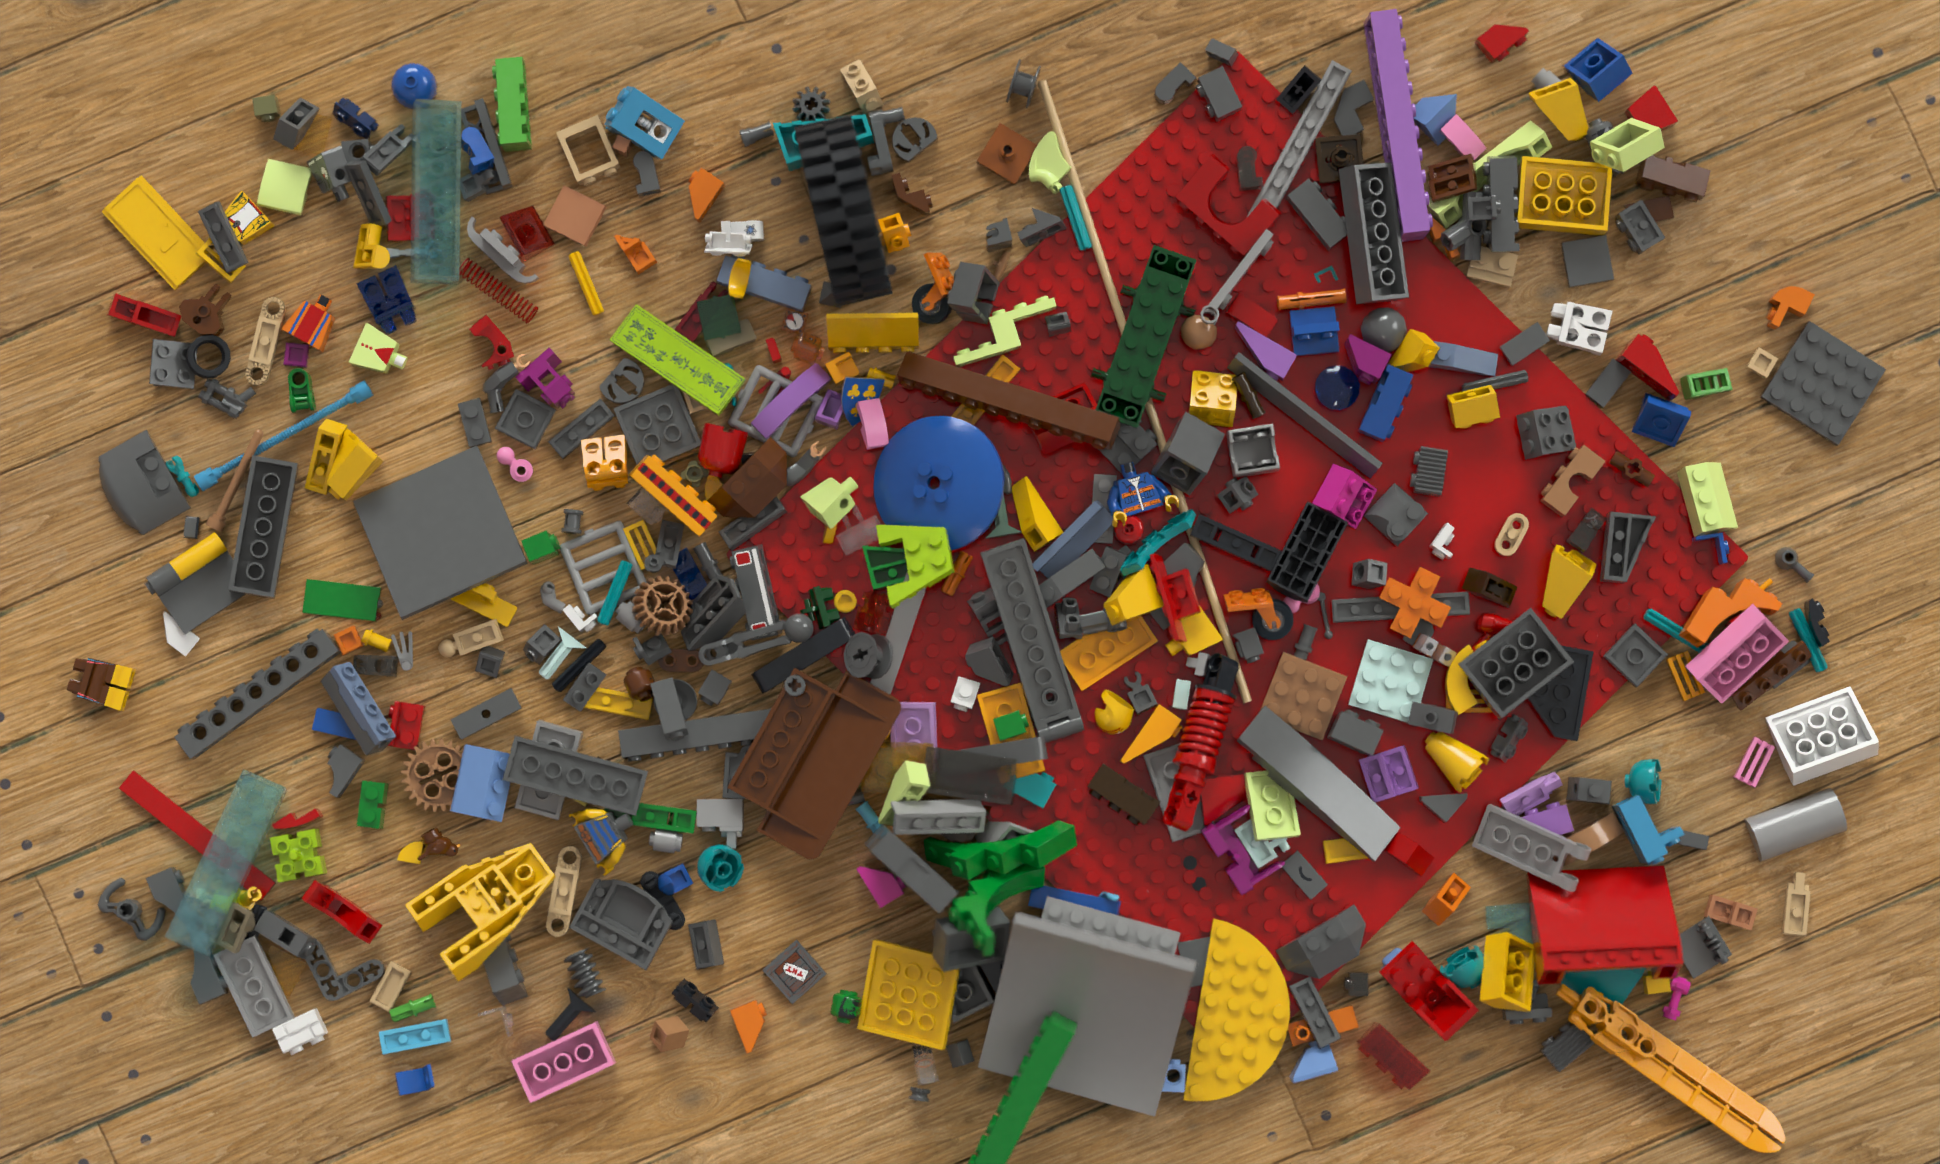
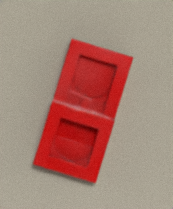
[1225,293,1278,337]
[272,808,323,829]

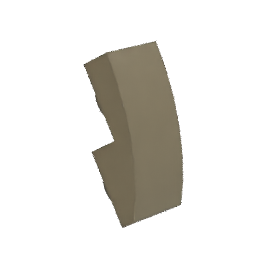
[703,318,757,357]

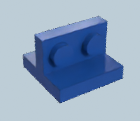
[1289,306,1340,356]
[1632,393,1691,447]

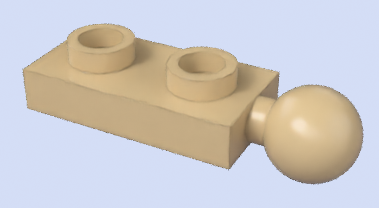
[438,619,504,657]

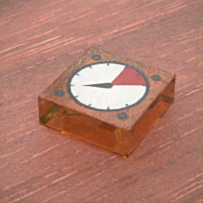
[781,308,809,336]

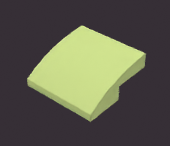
[257,159,312,215]

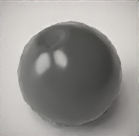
[1361,307,1407,353]

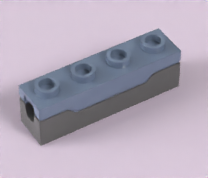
[321,662,396,756]

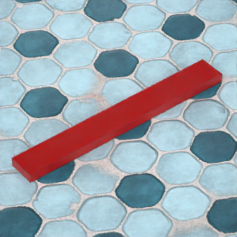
[119,770,276,901]

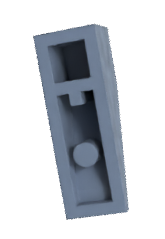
[1428,341,1498,377]

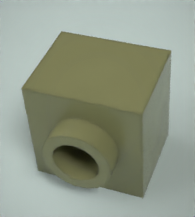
[252,95,281,122]

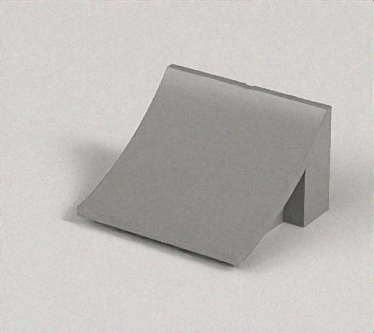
[978,896,1197,1116]

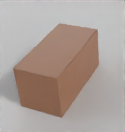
[612,135,633,158]

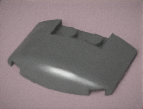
[99,430,191,535]
[569,879,673,970]

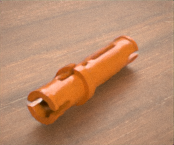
[1277,289,1346,310]

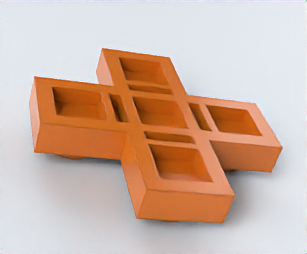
[1379,567,1451,638]

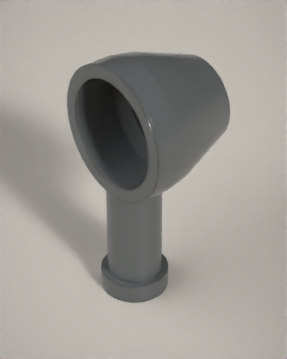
[1775,547,1814,583]

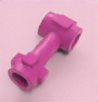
[1662,976,1691,1021]

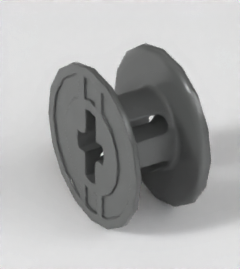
[1006,59,1041,109]
[844,632,893,679]

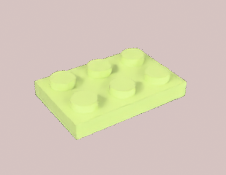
[1244,771,1301,841]

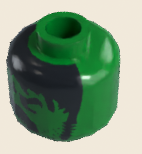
[830,989,862,1024]

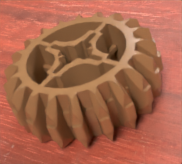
[632,575,693,637]

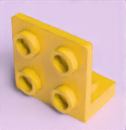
[1188,371,1237,427]

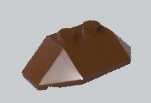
[707,437,787,518]

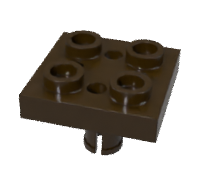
[1315,134,1363,184]

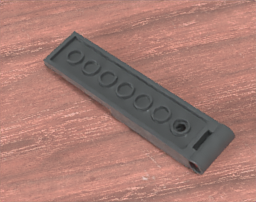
[980,538,1085,743]

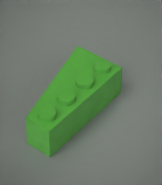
[492,57,532,152]

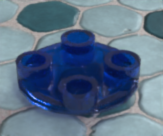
[1315,365,1360,410]

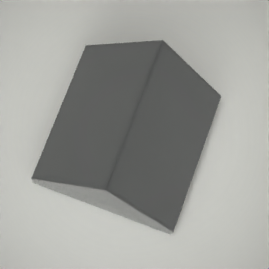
[1045,312,1071,337]
[946,1039,974,1068]

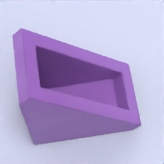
[815,389,844,430]

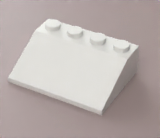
[1765,687,1879,786]

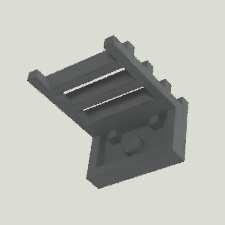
[967,587,1007,645]

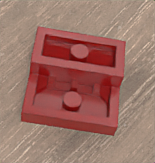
[385,194,435,242]

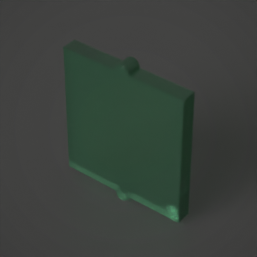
[697,295,742,341]

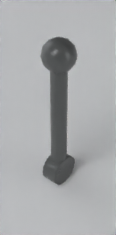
[1318,592,1333,639]

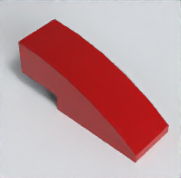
[107,293,181,337]

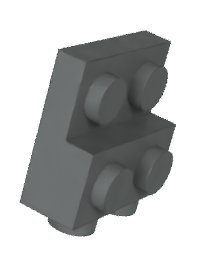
[1098,420,1157,476]

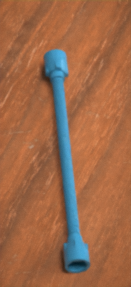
[194,380,374,491]

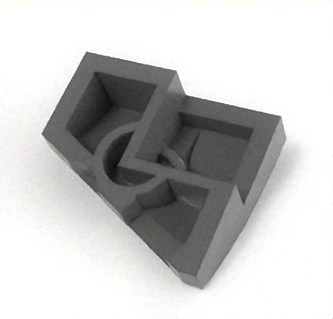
[1152,543,1205,586]

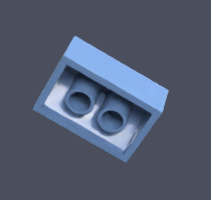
[450,744,510,822]

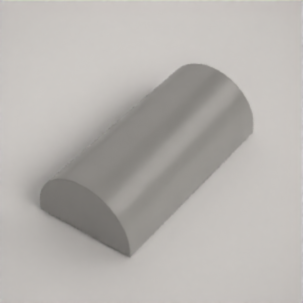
[1744,788,1847,862]

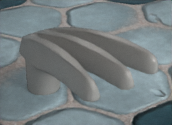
[391,631,413,671]

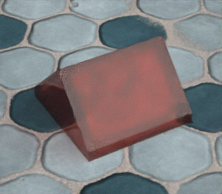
[500,206,555,262]

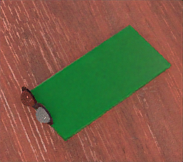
[302,579,383,622]

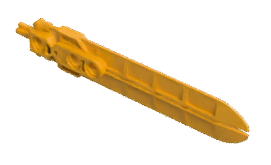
[1555,984,1785,1153]

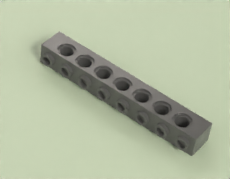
[174,629,341,760]

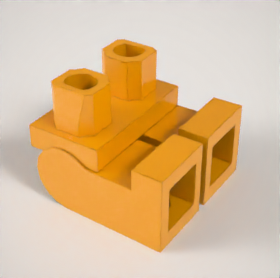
[581,435,628,491]

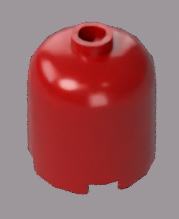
[698,423,748,478]

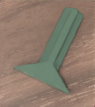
[985,494,1022,539]

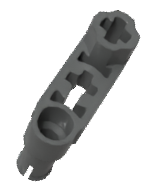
[867,106,905,176]

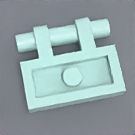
[1234,819,1291,869]

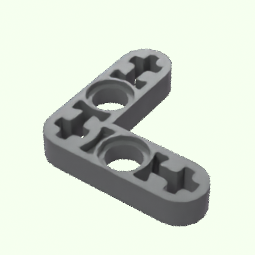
[305,940,385,1001]

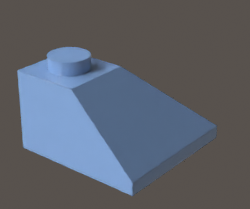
[1289,1041,1338,1083]

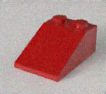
[1616,334,1680,401]

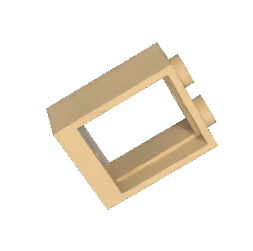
[556,115,620,186]

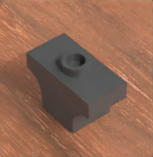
[1408,702,1458,734]

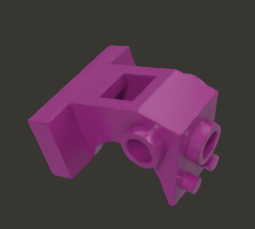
[515,347,575,409]

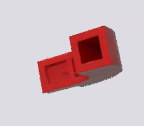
[301,880,383,944]

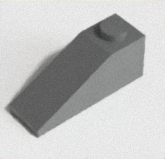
[1039,548,1105,608]

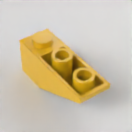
[1012,476,1063,552]

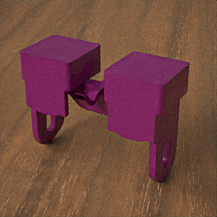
[1200,805,1285,895]

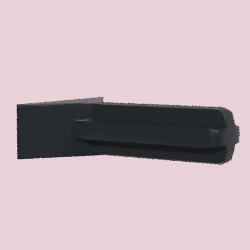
[545,987,596,1041]

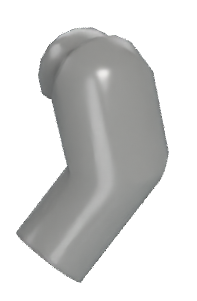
[540,581,566,614]

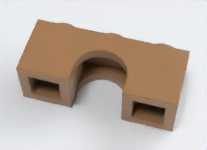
[1540,445,1605,517]

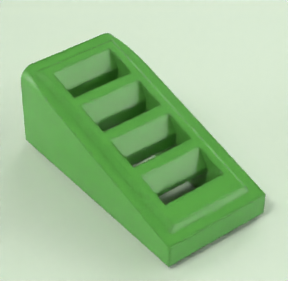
[1680,368,1733,400]

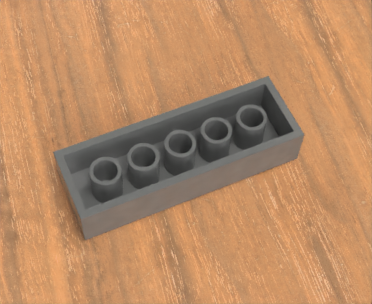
[1339,162,1409,304]
[228,455,298,599]

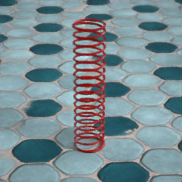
[457,258,538,324]

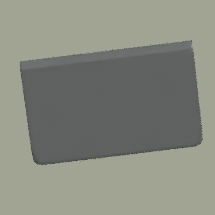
[688,919,724,969]

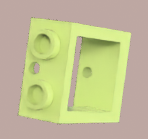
[1590,118,1665,172]

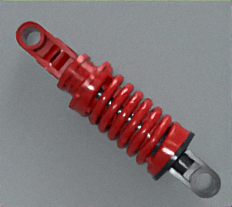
[1163,653,1239,832]

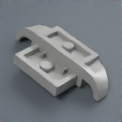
[467,217,539,283]

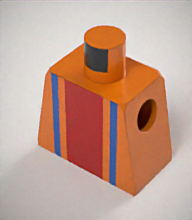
[282,294,335,353]

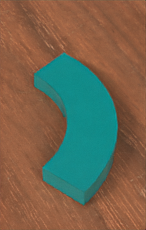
[1120,509,1196,576]

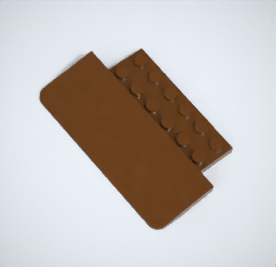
[727,668,901,860]

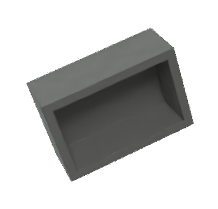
[932,906,1010,972]

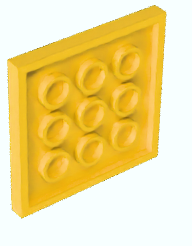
[857,939,960,1050]

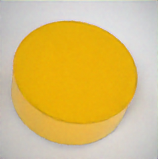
[834,590,857,613]

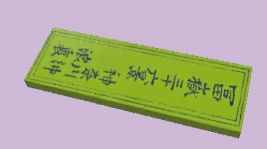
[610,304,746,416]

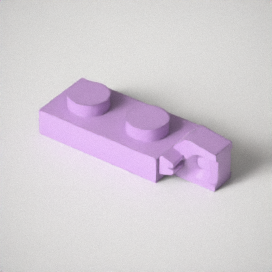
[1500,772,1563,816]

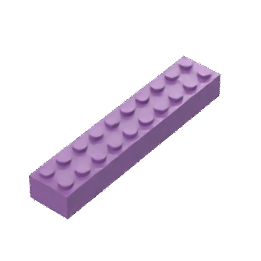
[1364,9,1433,242]

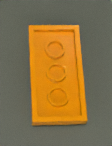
[1060,616,1158,691]
[977,683,1045,783]

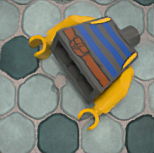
[569,809,633,876]

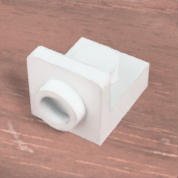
[1429,523,1455,560]
[563,604,598,632]
[950,676,980,712]

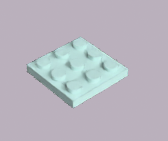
[1348,639,1433,723]

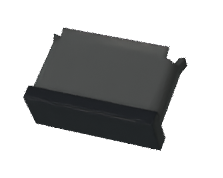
[183,516,200,539]

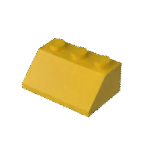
[1480,932,1535,1012]

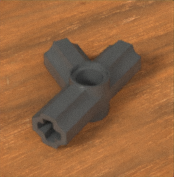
[1440,192,1487,260]

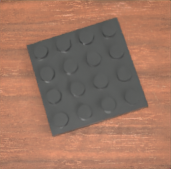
[1760,321,1886,446]

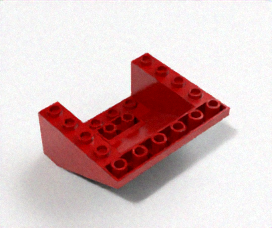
[1526,865,1683,985]

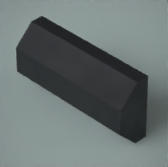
[1266,502,1348,603]

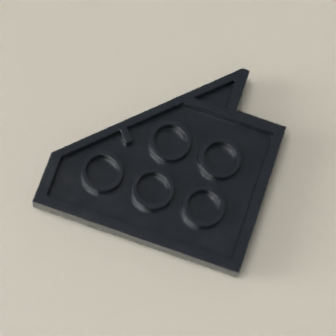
[1528,645,1594,741]

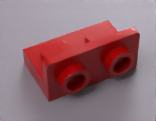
[388,701,425,750]

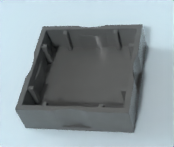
[864,824,958,913]

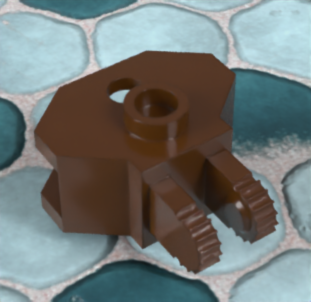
[179,284,232,337]

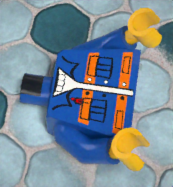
[1107,462,1179,527]

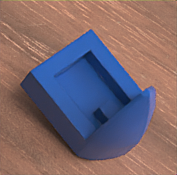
[658,863,693,895]

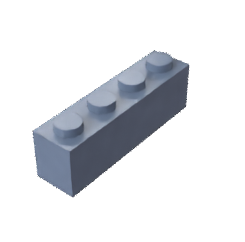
[717,254,812,313]

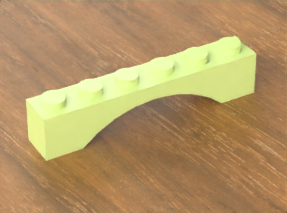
[1427,120,1552,229]

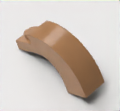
[1553,812,1624,866]

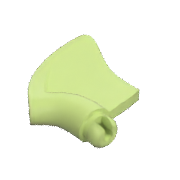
[1029,131,1072,194]

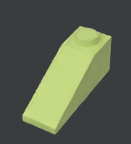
[878,761,930,826]

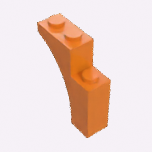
[1679,578,1783,648]

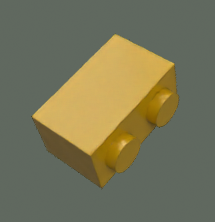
[1447,385,1500,428]

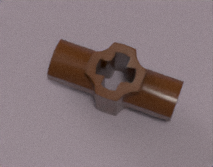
[1609,451,1655,487]

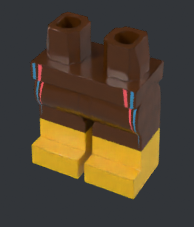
[67,658,136,711]

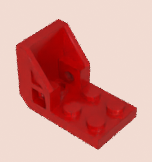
[1379,941,1479,1042]

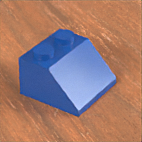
[1564,38,1633,102]

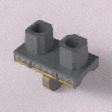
[1054,598,1083,639]

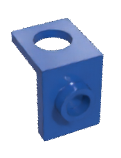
[1692,532,1729,565]
[395,1064,435,1096]

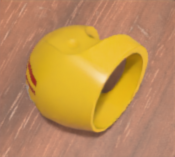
[1095,689,1134,734]

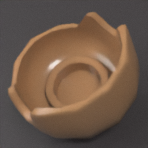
[1180,315,1217,349]

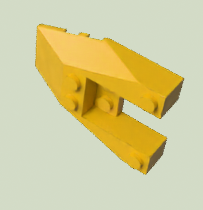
[405,843,555,982]

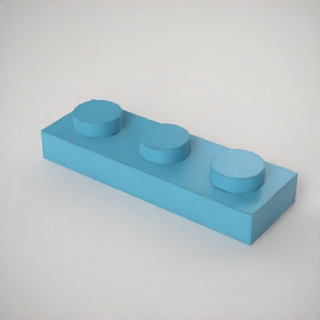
[379,1019,451,1054]

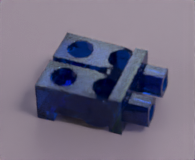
[356,265,417,335]

